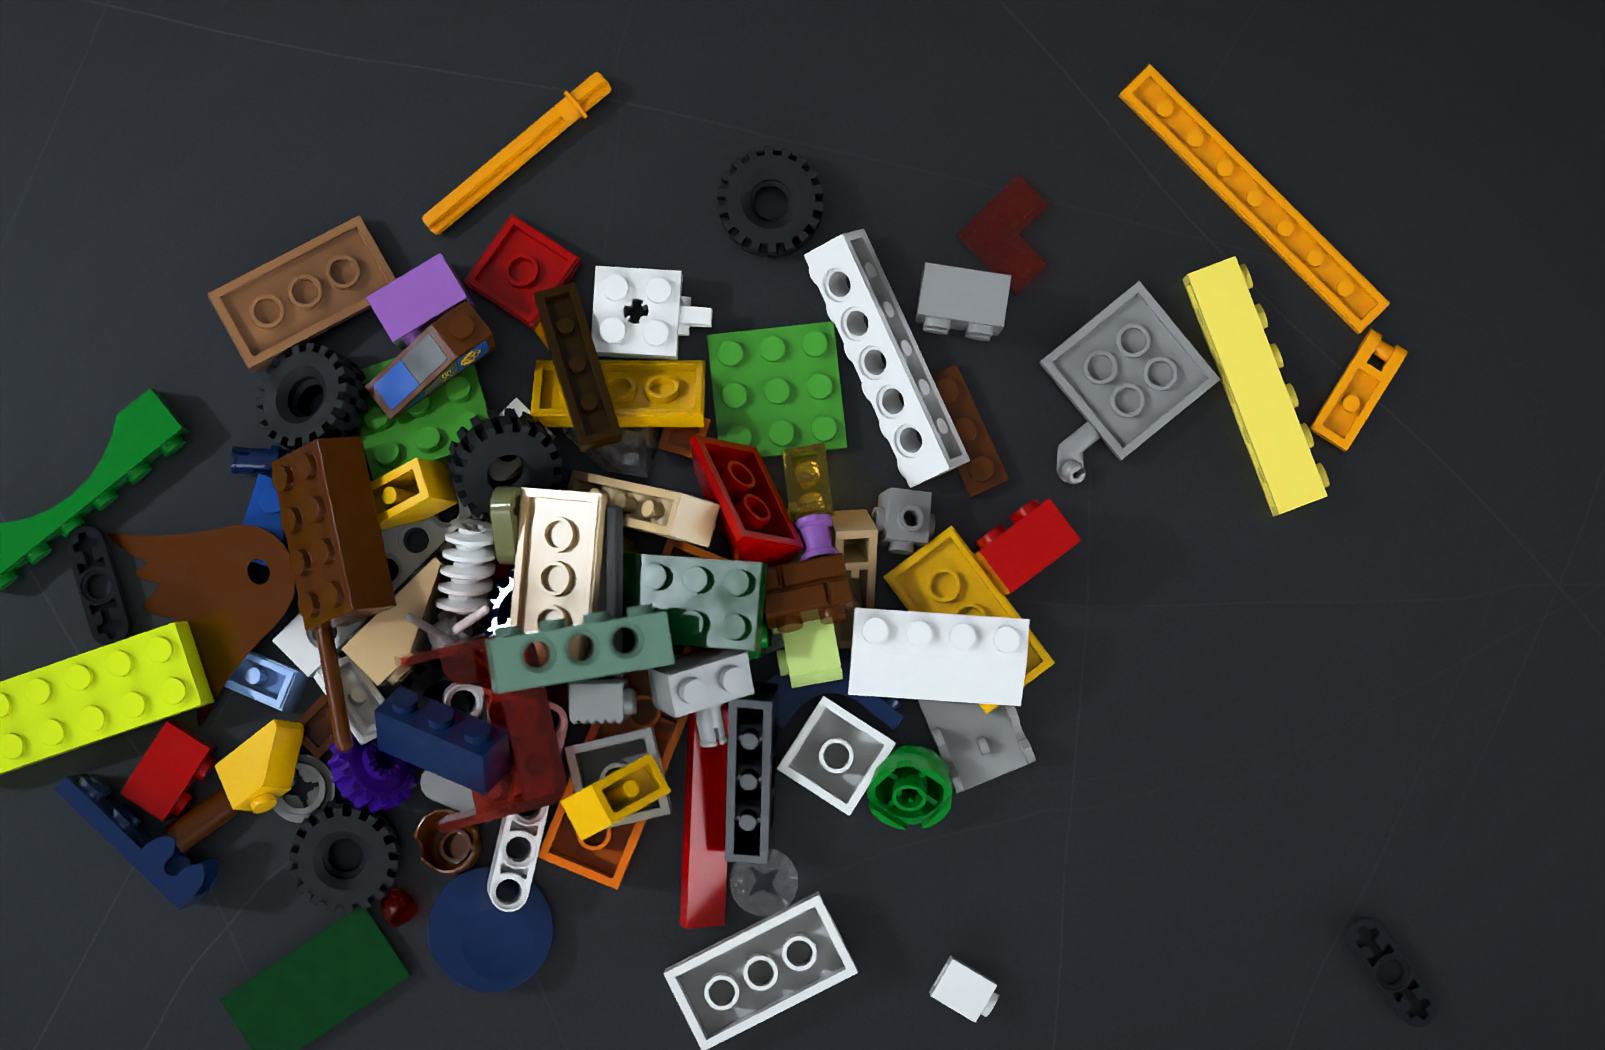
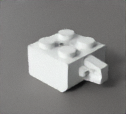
[591,266,713,360]

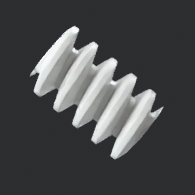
[435,519,496,615]

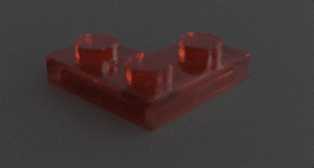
[957,174,1048,296]

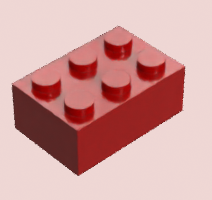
[974,497,1081,595]

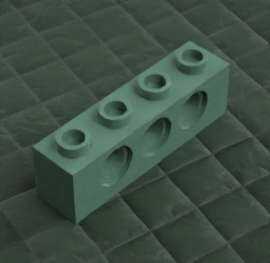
[485,604,675,693]

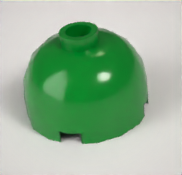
[867,744,953,830]

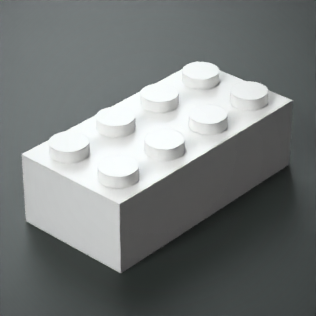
[663,891,858,1050]

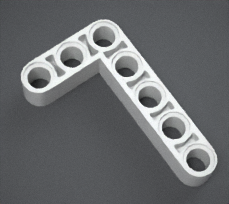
[442,681,568,912]

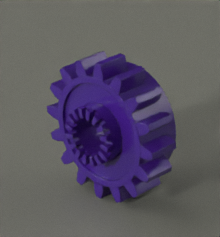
[327,732,420,813]

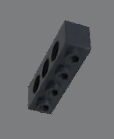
[725,682,779,864]

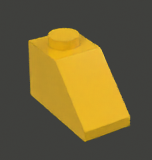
[371,457,459,530]
[214,719,305,814]
[560,752,671,841]

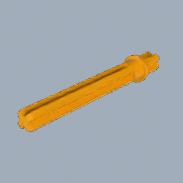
[422,72,612,235]

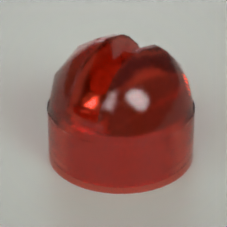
[380,889,418,927]

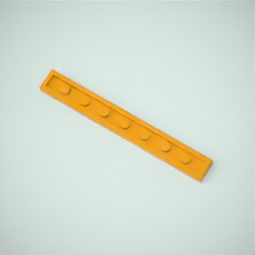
[1119,64,1390,334]

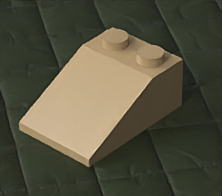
[341,557,450,686]

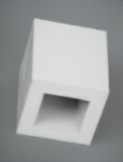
[929,955,999,1023]

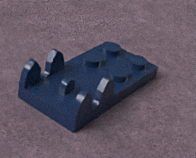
[54,773,220,910]

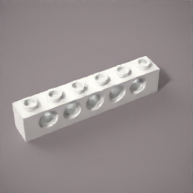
[804,229,970,488]

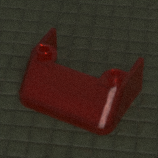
[394,634,567,833]

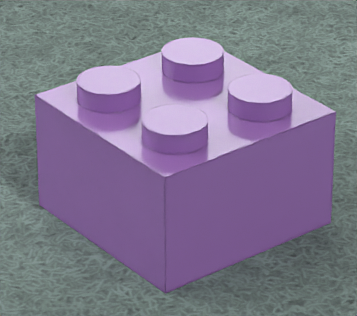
[366,253,476,350]

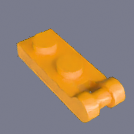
[1309,328,1408,452]

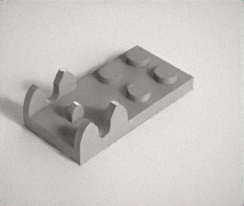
[917,699,1036,794]

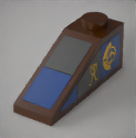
[365,300,496,422]

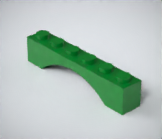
[0,388,190,591]

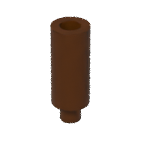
[164,788,239,853]

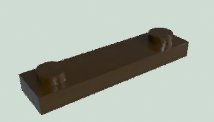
[533,282,622,452]

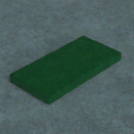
[220,906,412,1050]

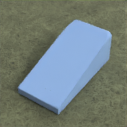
[224,651,309,713]

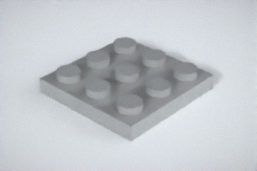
[1039,281,1221,461]

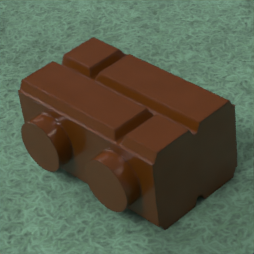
[764,553,854,633]

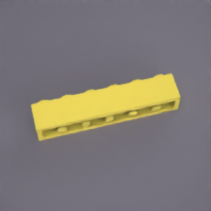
[1182,256,1330,516]

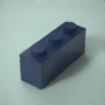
[374,686,511,796]

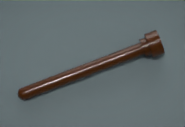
[315,628,353,752]

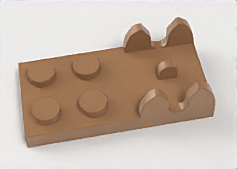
[208,215,396,373]

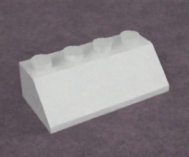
[848,608,1030,706]

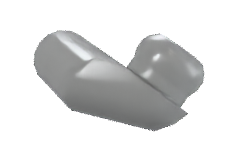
[1056,422,1100,485]

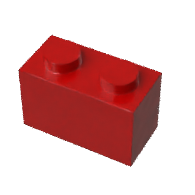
[119,720,218,822]

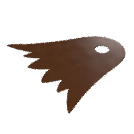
[107,525,296,726]

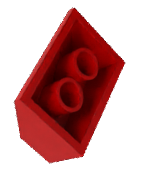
[690,435,804,567]

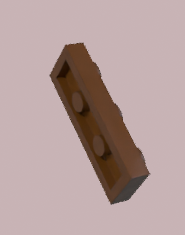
[931,364,1009,498]

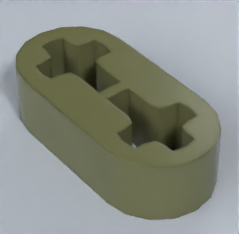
[490,486,521,565]

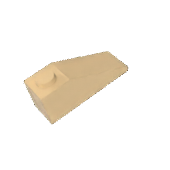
[825,509,878,649]

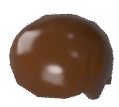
[413,809,482,875]

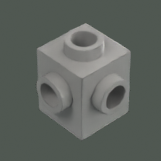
[871,487,935,555]

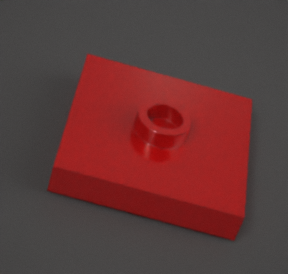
[463,214,583,331]

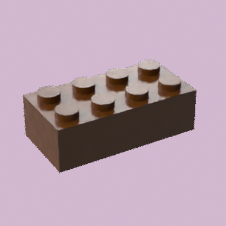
[271,436,396,631]

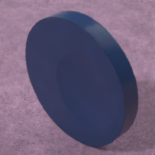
[427,867,553,994]

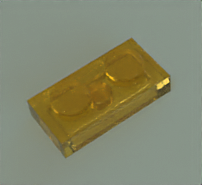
[782,442,835,523]

